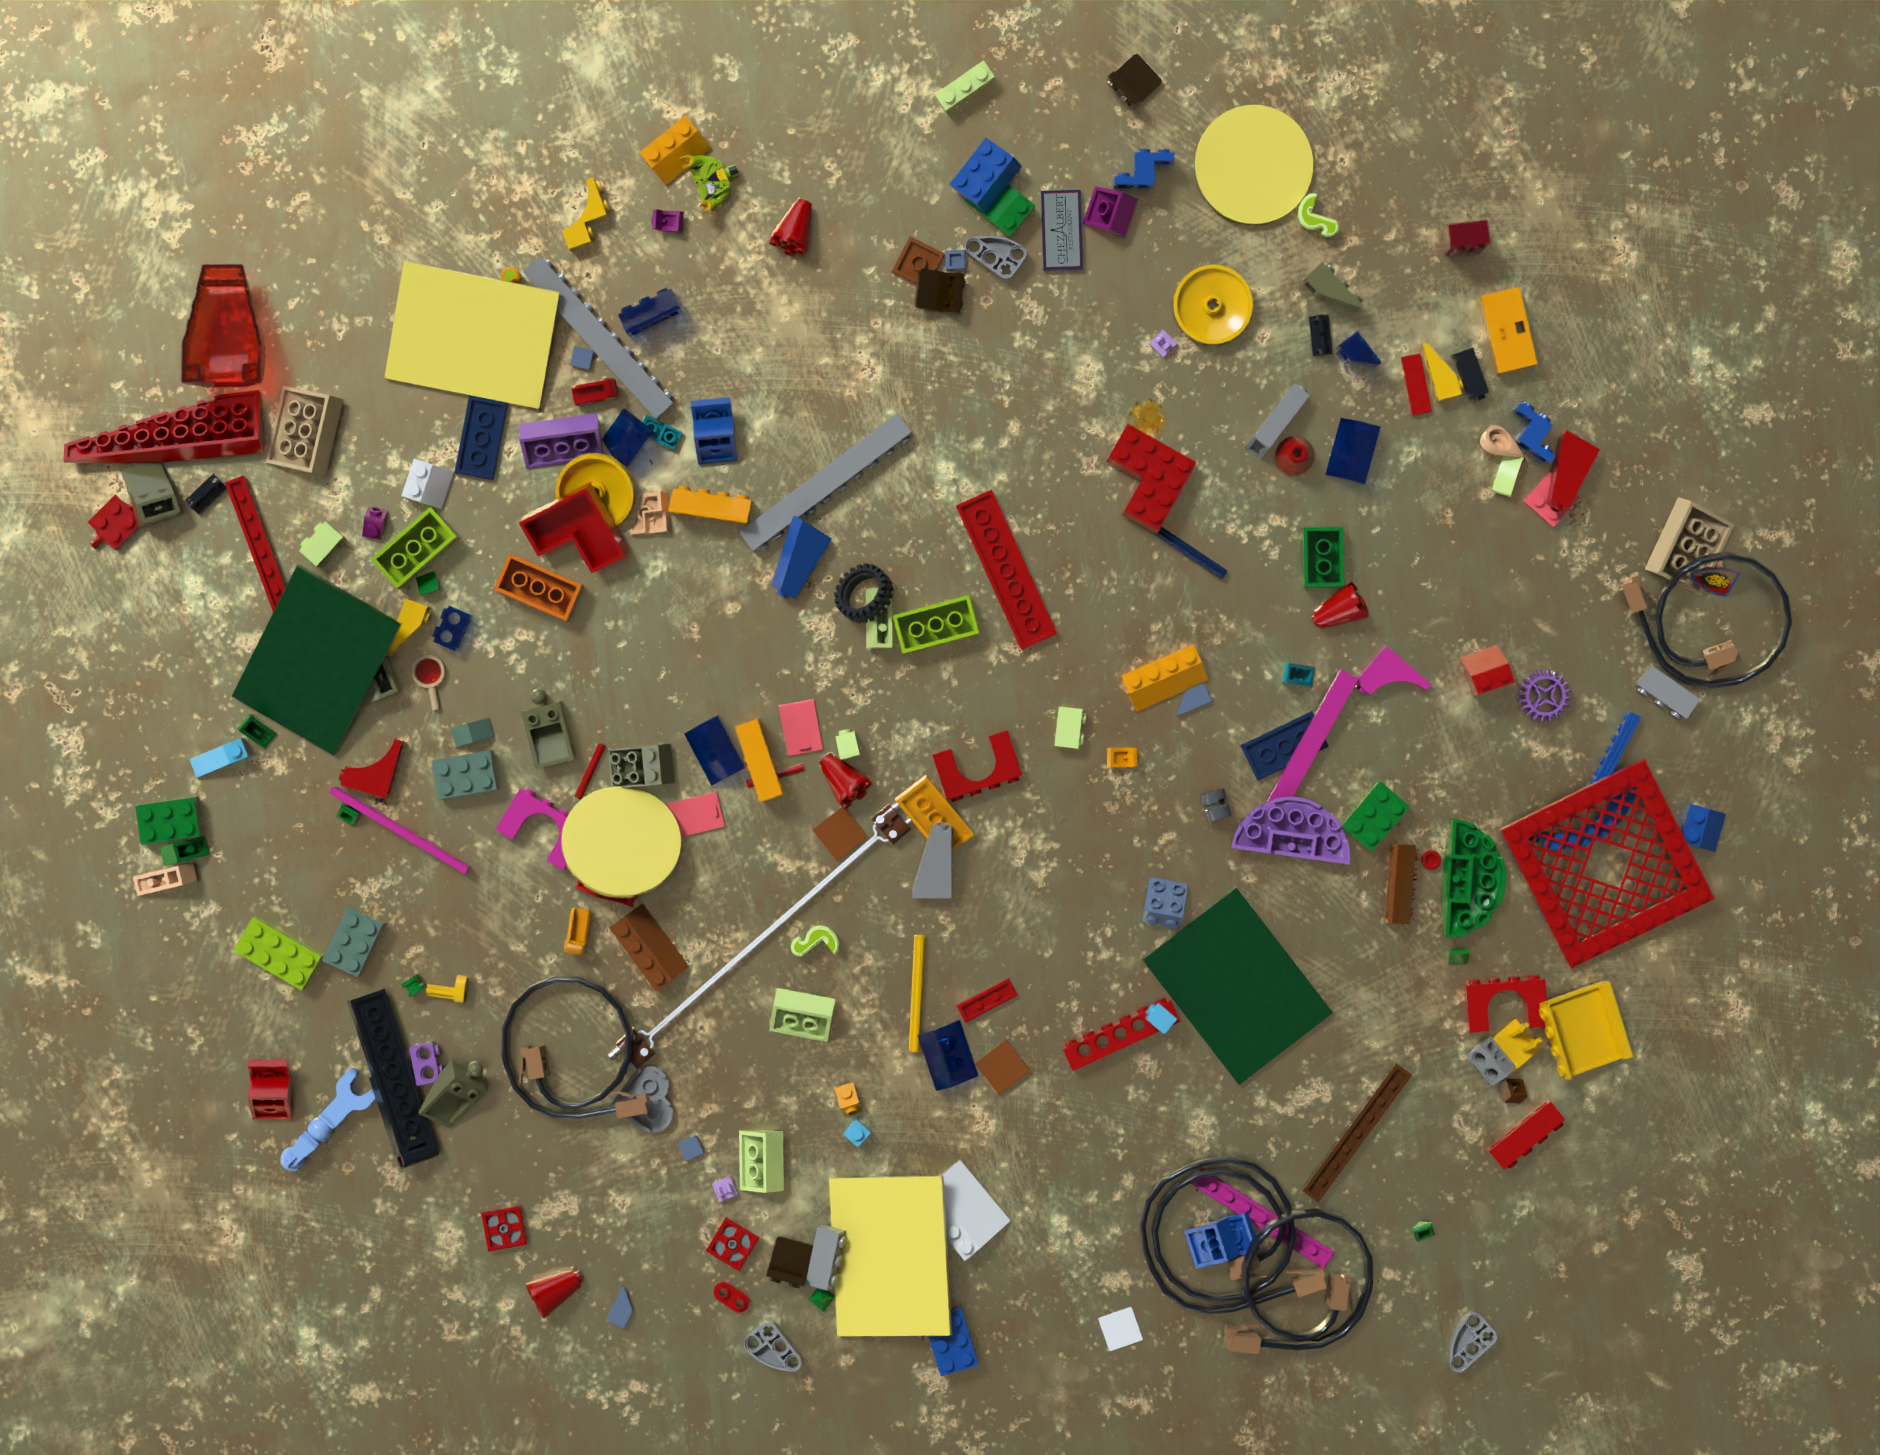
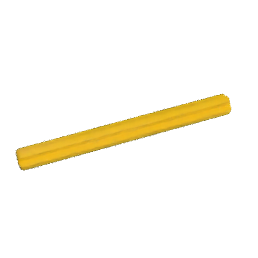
[909,934,926,1052]

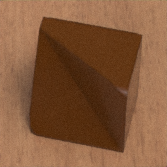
[1499,1079,1527,1103]

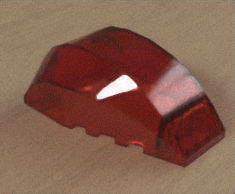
[181,264,266,387]

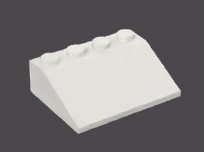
[941,1160,1011,1261]

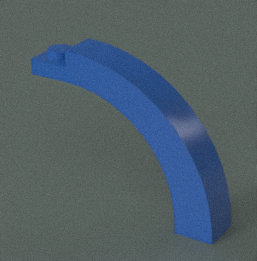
[1528,786,1637,849]

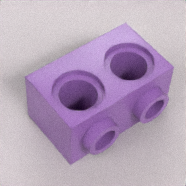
[409,1041,444,1086]

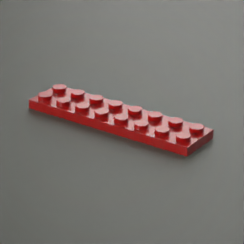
[956,489,1057,650]

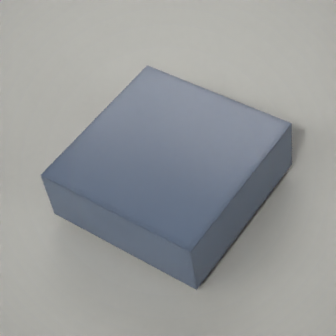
[945,250,966,271]
[570,346,594,370]
[678,1135,704,1161]

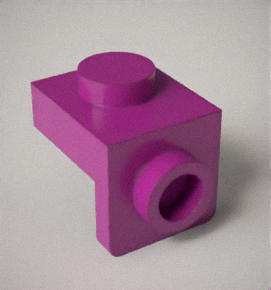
[651,209,684,232]
[362,507,387,540]

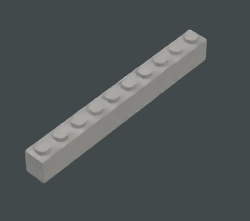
[523,256,674,420]
[739,413,912,552]

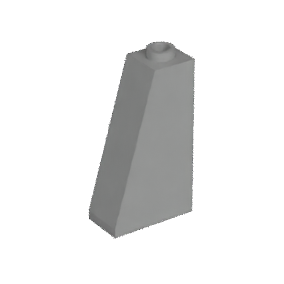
[1245,383,1310,459]
[912,822,952,898]

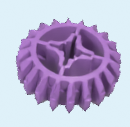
[1518,669,1572,722]

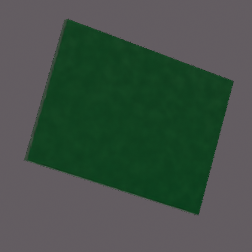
[232,564,402,755]
[1142,888,1333,1085]

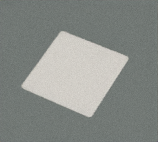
[1098,1307,1143,1351]

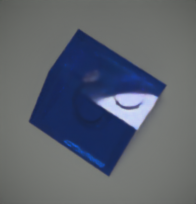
[1336,331,1382,368]
[602,408,656,467]

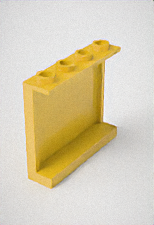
[1539,981,1633,1080]

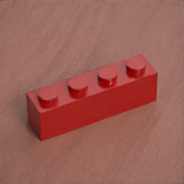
[1487,1100,1566,1169]

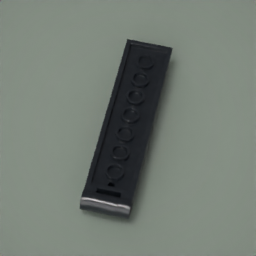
[347,989,439,1169]

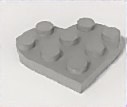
[610,1065,674,1133]

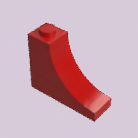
[339,739,404,798]

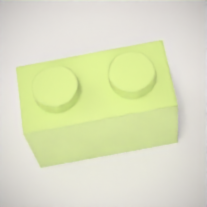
[299,521,345,567]
[1054,707,1086,749]

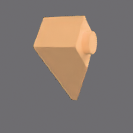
[133,862,198,896]

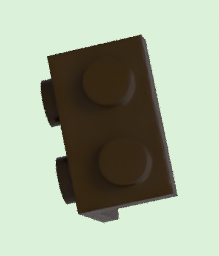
[1107,54,1162,108]
[914,269,965,313]
[766,1236,813,1288]

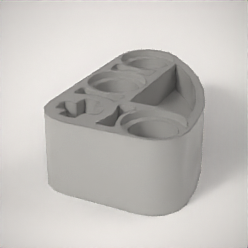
[965,236,1027,280]
[1448,1311,1497,1373]
[744,1320,802,1372]

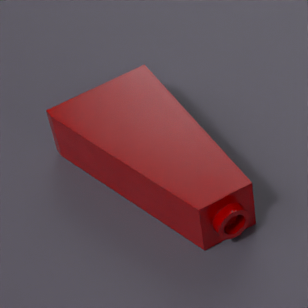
[1546,430,1600,514]

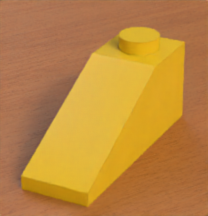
[1421,342,1464,402]
[386,598,431,656]

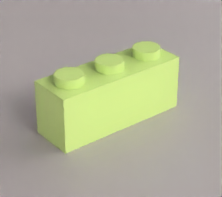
[935,60,995,113]
[866,588,893,649]

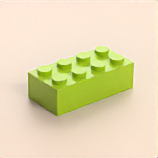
[371,507,459,589]
[892,595,979,654]
[233,916,324,991]

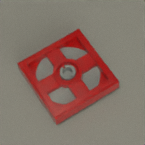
[481,1205,528,1252]
[706,1217,760,1271]

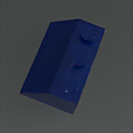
[618,288,683,337]
[1325,418,1381,485]
[684,715,746,786]
[918,1020,978,1091]

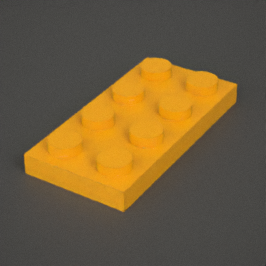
[895,775,975,851]

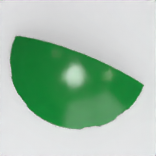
[1441,819,1506,938]

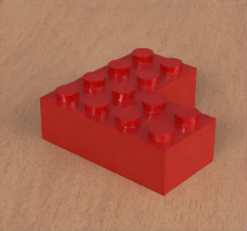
[1106,424,1197,534]
[518,482,629,574]

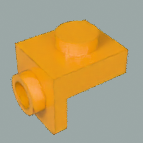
[1107,747,1139,768]
[835,1083,862,1116]

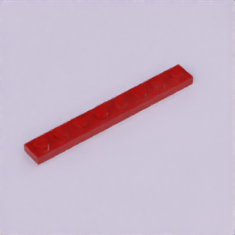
[225,475,286,612]

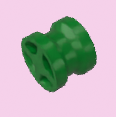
[401,974,426,997]

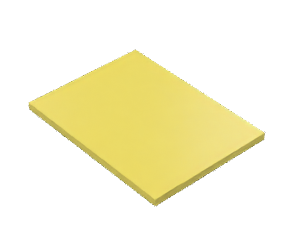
[384,261,560,409]
[829,1176,952,1336]

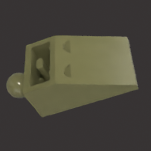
[521,689,574,769]
[419,1061,486,1128]

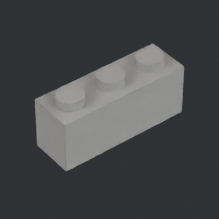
[1635,665,1701,720]
[805,1225,846,1290]

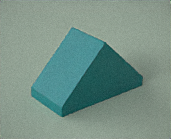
[1281,663,1315,687]

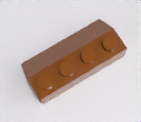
[1384,843,1419,924]
[609,903,689,991]

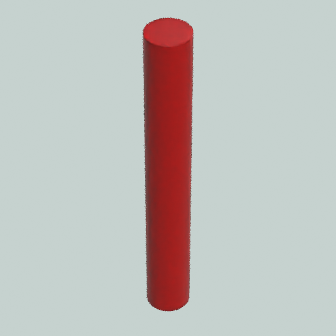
[574,743,606,799]
[746,763,805,788]

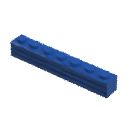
[1588,711,1641,785]

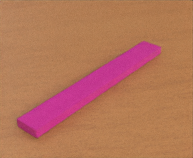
[1267,669,1358,802]
[329,786,470,874]
[1190,1167,1335,1269]

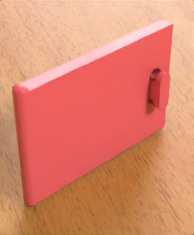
[778,699,823,756]
[667,792,725,837]

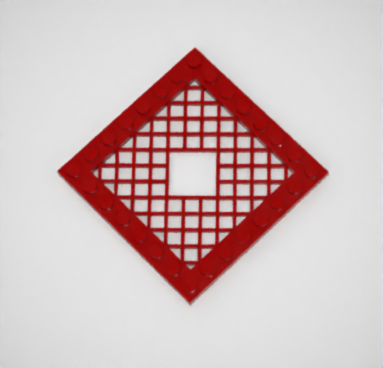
[1500,758,1715,969]

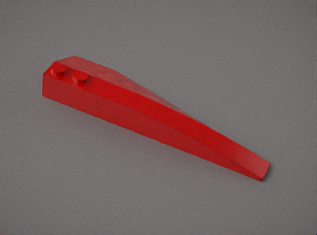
[63,390,264,464]

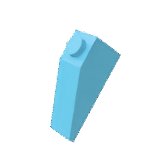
[190,738,252,778]

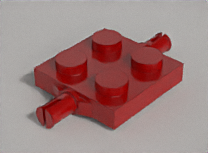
[88,494,141,551]

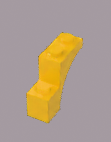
[562,177,610,251]

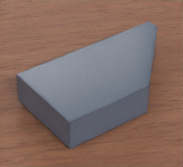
[1177,683,1212,716]
[606,1287,633,1329]

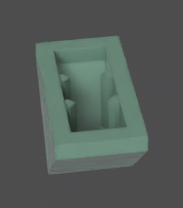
[451,718,494,748]

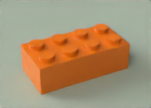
[493,553,584,621]

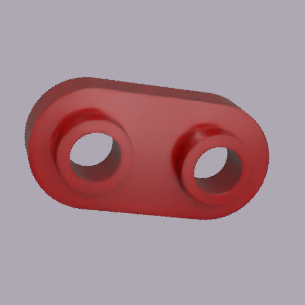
[713,1281,750,1313]

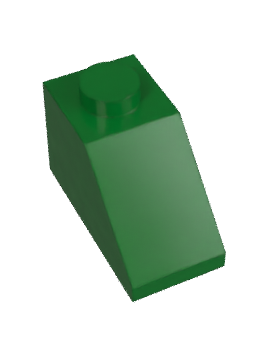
[160,836,209,866]

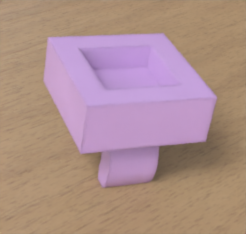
[1149,330,1177,358]
[712,1176,738,1202]

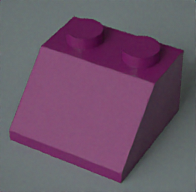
[1083,186,1138,237]

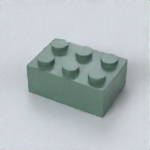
[432,750,499,800]
[322,906,386,978]

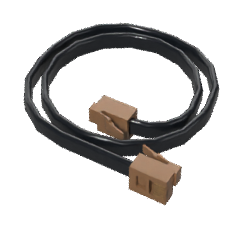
[1139,1155,1327,1315]

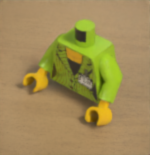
[680,155,739,215]

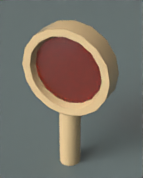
[411,655,445,710]

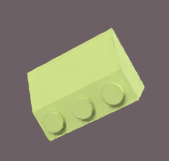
[769,988,835,1042]
[739,1130,784,1193]

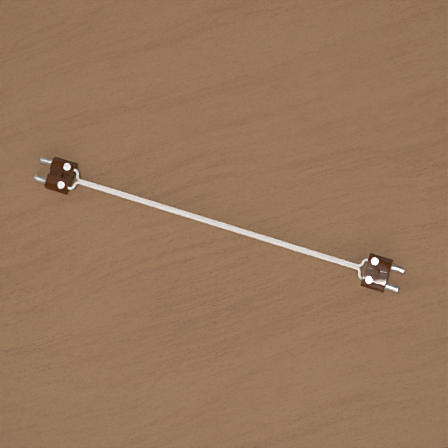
[608,802,913,1075]

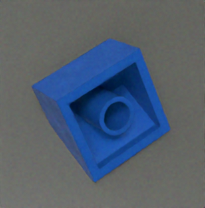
[1680,803,1726,852]

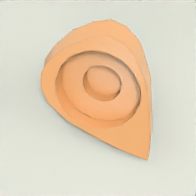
[1480,425,1523,457]

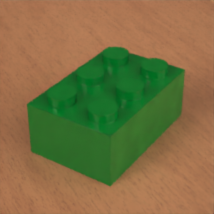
[1302,527,1344,588]
[1341,781,1410,852]
[135,797,204,845]

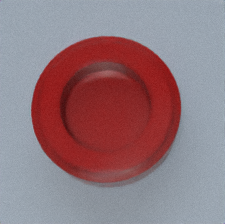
[1421,850,1441,870]

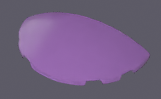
[1231,797,1350,865]

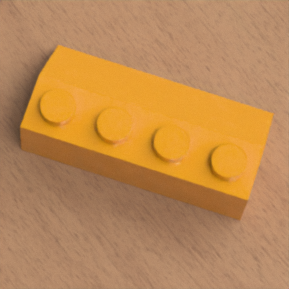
[668,486,753,524]
[1121,644,1209,712]

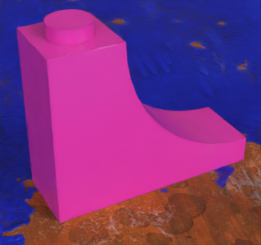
[1355,646,1432,695]

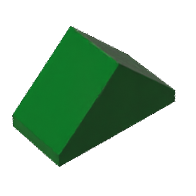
[237,714,277,749]

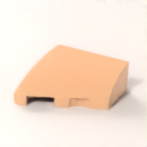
[630,491,671,535]

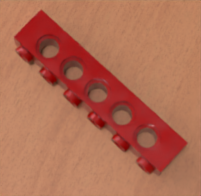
[1062,998,1181,1071]

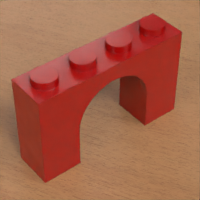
[932,730,1022,802]
[1464,975,1547,1033]

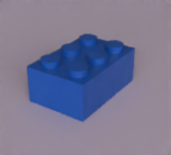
[949,138,1022,213]
[929,1305,979,1376]

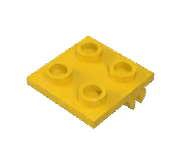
[1493,1018,1543,1074]

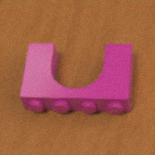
[495,787,569,870]

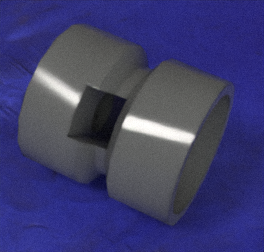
[1200,788,1232,822]

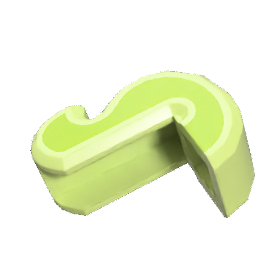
[1297,194,1339,239]
[791,925,840,957]

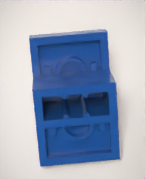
[1113,149,1174,189]
[690,397,738,465]
[1512,402,1555,465]
[1184,1212,1260,1269]

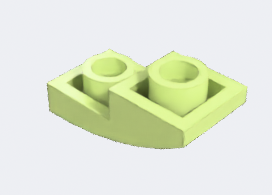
[1492,455,1524,497]

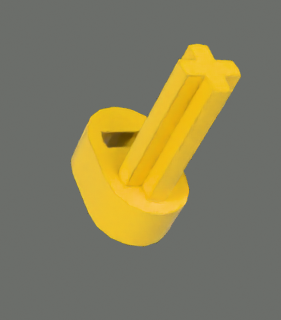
[426,975,469,1004]

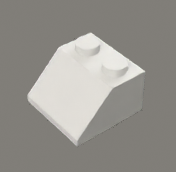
[401,458,454,509]

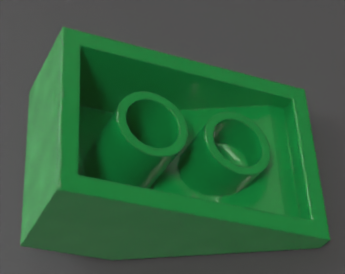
[964,184,1035,238]

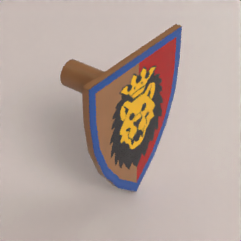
[1690,561,1741,597]

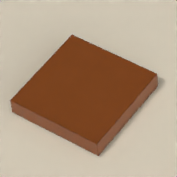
[892,236,945,285]
[813,807,868,861]
[975,1040,1030,1095]

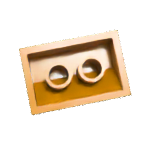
[639,115,712,186]

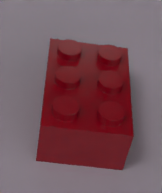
[1442,219,1490,257]

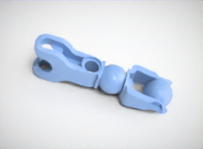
[280,1067,376,1172]

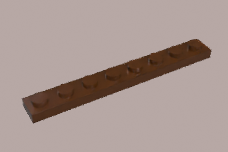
[1302,1063,1412,1203]

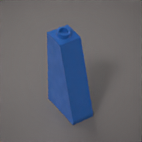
[772,515,832,599]

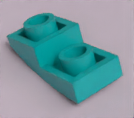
[637,414,682,450]

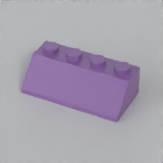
[519,413,604,469]

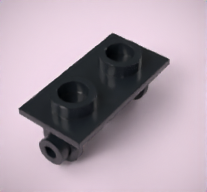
[1309,314,1333,356]
[185,473,227,515]

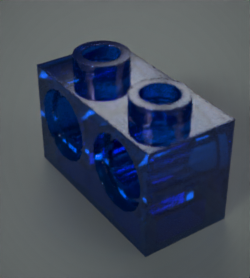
[432,605,473,651]

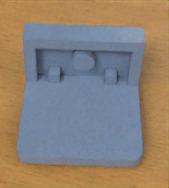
[1141,877,1188,929]

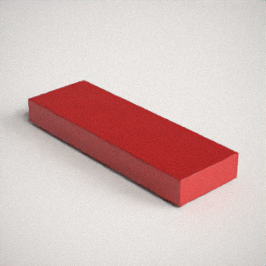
[1401,353,1432,416]
[956,978,1018,1023]

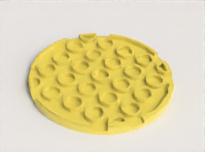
[1194,105,1313,224]
[561,786,681,898]

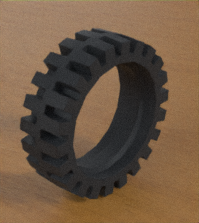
[834,563,894,623]

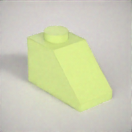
[835,729,861,760]

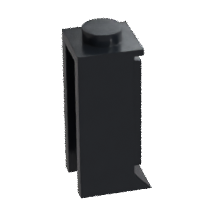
[1450,347,1489,402]

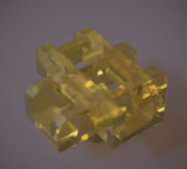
[1128,398,1165,433]

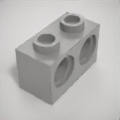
[1467,1036,1516,1086]

